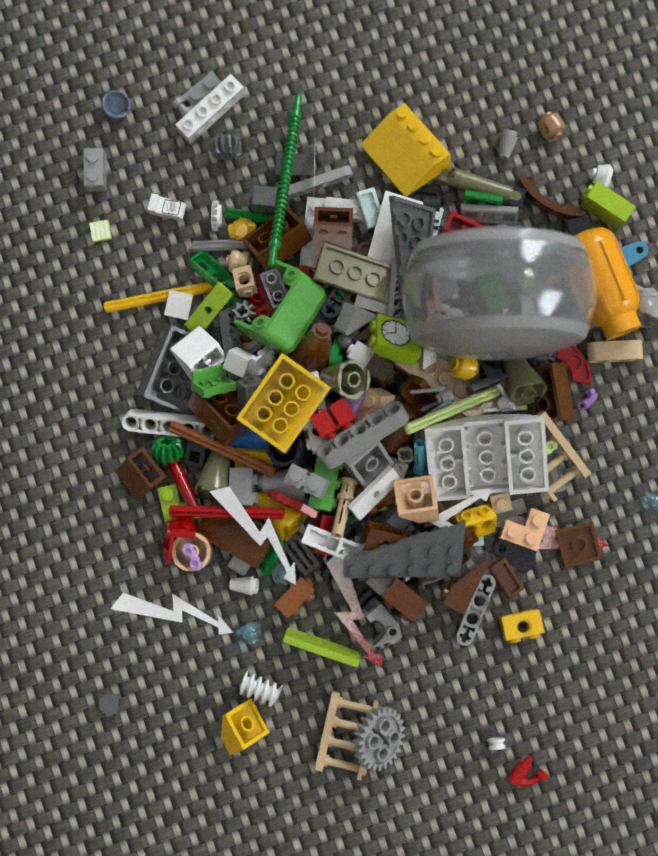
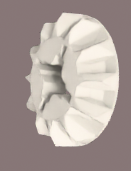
[211,200,222,231]

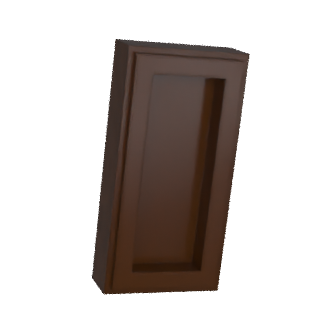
[487,556,525,599]

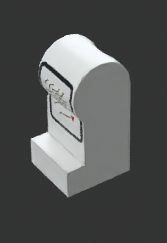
[147,193,186,220]

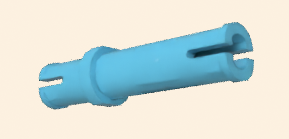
[413,439,428,477]

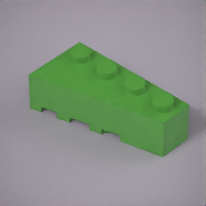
[308,455,343,515]

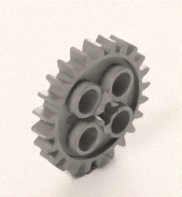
[353,706,405,771]

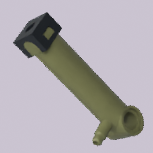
[431,164,527,212]

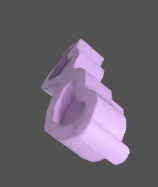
[183,542,203,570]

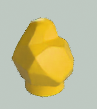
[228,218,257,240]

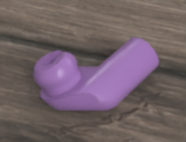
[578,388,598,411]

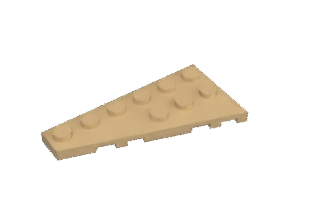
[388,351,508,418]

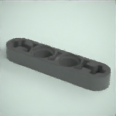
[219,308,244,381]

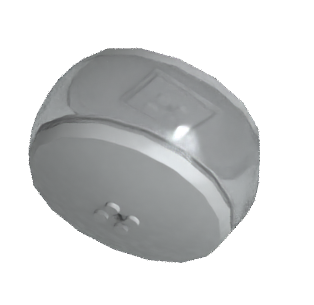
[401,224,598,360]

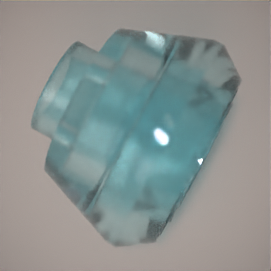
[236,621,261,645]

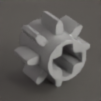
[232,300,257,323]

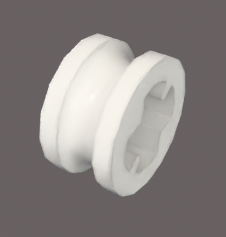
[487,737,506,750]

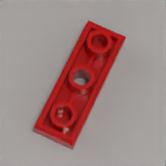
[242,272,274,318]

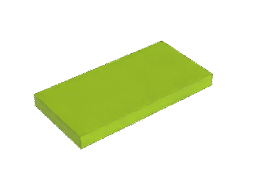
[283,627,361,668]

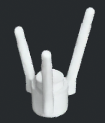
[482,384,517,413]

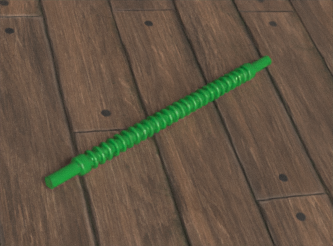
[268,95,302,267]

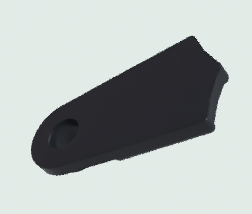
[493,540,536,573]

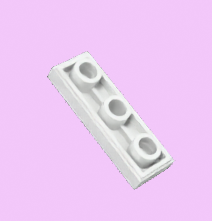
[347,465,401,520]

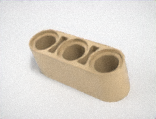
[587,340,643,363]

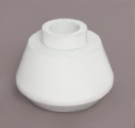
[590,164,613,187]

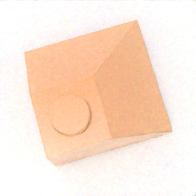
[393,475,439,523]

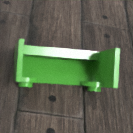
[234,260,327,354]

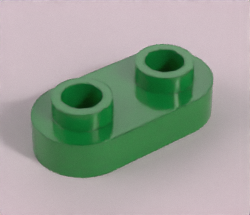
[328,335,345,367]

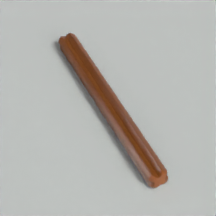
[168,421,276,477]

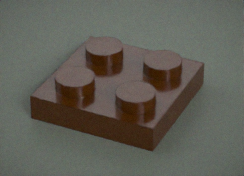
[554,521,603,568]

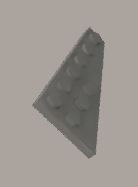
[343,520,466,578]

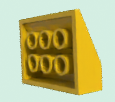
[360,103,451,197]
[236,353,331,453]

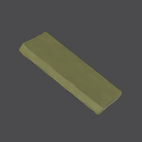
[313,242,392,304]

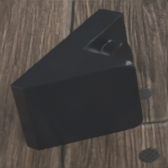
[466,363,508,395]

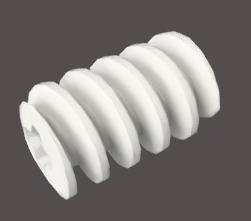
[240,670,283,707]

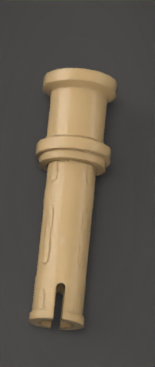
[331,477,358,538]

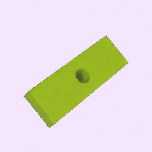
[184,282,234,331]

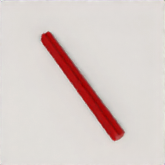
[169,505,285,519]

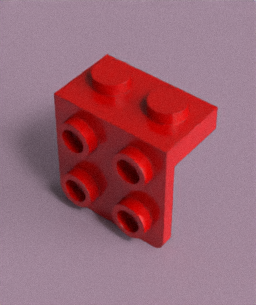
[162,517,196,564]

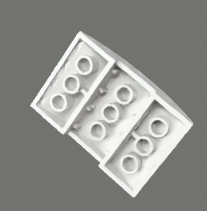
[424,414,549,501]

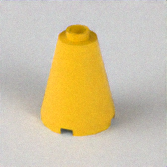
[255,492,307,542]

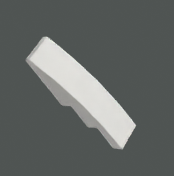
[301,524,364,559]

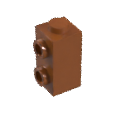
[274,576,315,618]

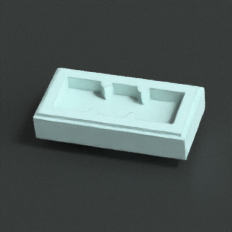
[355,187,381,230]

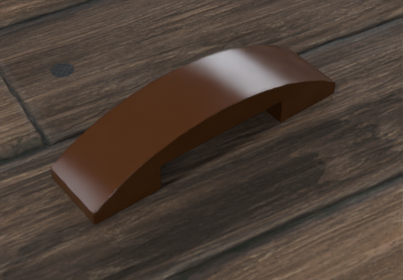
[516,174,587,220]

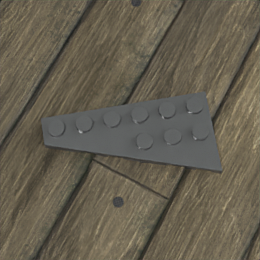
[389,196,436,323]

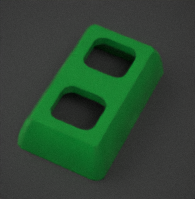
[189,251,234,288]

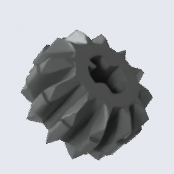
[210,133,242,160]

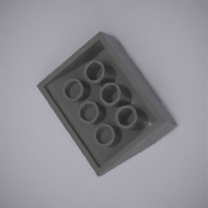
[136,324,221,415]

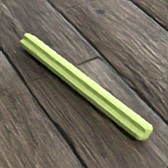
[404,386,500,434]

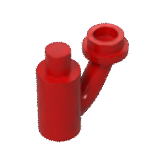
[507,755,549,787]

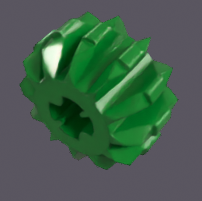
[151,435,184,465]

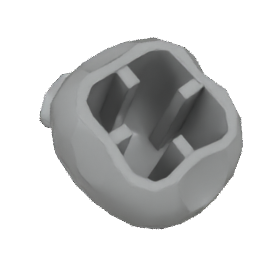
[636,284,658,328]

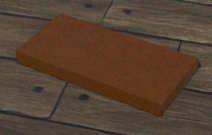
[195,499,271,569]

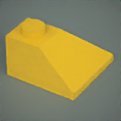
[221,698,270,755]

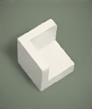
[223,347,257,378]

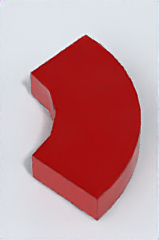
[556,346,591,385]
[267,489,318,518]

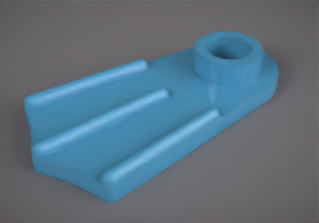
[621,241,648,267]

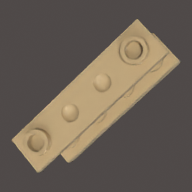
[536,411,592,502]
[315,690,378,781]

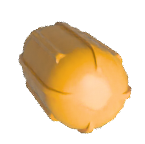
[568,227,642,341]

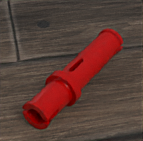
[166,461,200,506]

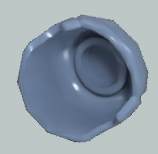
[102,90,131,119]

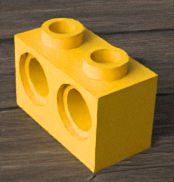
[452,503,497,537]

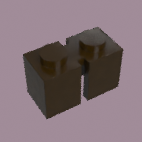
[365,353,396,390]

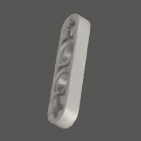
[287,166,353,199]
[456,573,496,646]

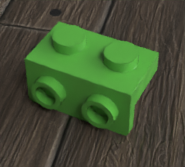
[191,364,237,398]

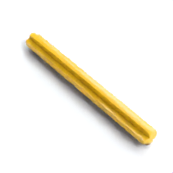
[104,282,213,313]

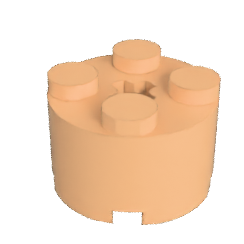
[172,533,213,571]

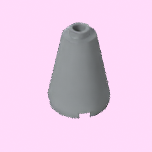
[258,467,311,505]

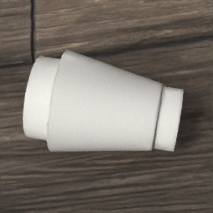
[229,576,259,595]

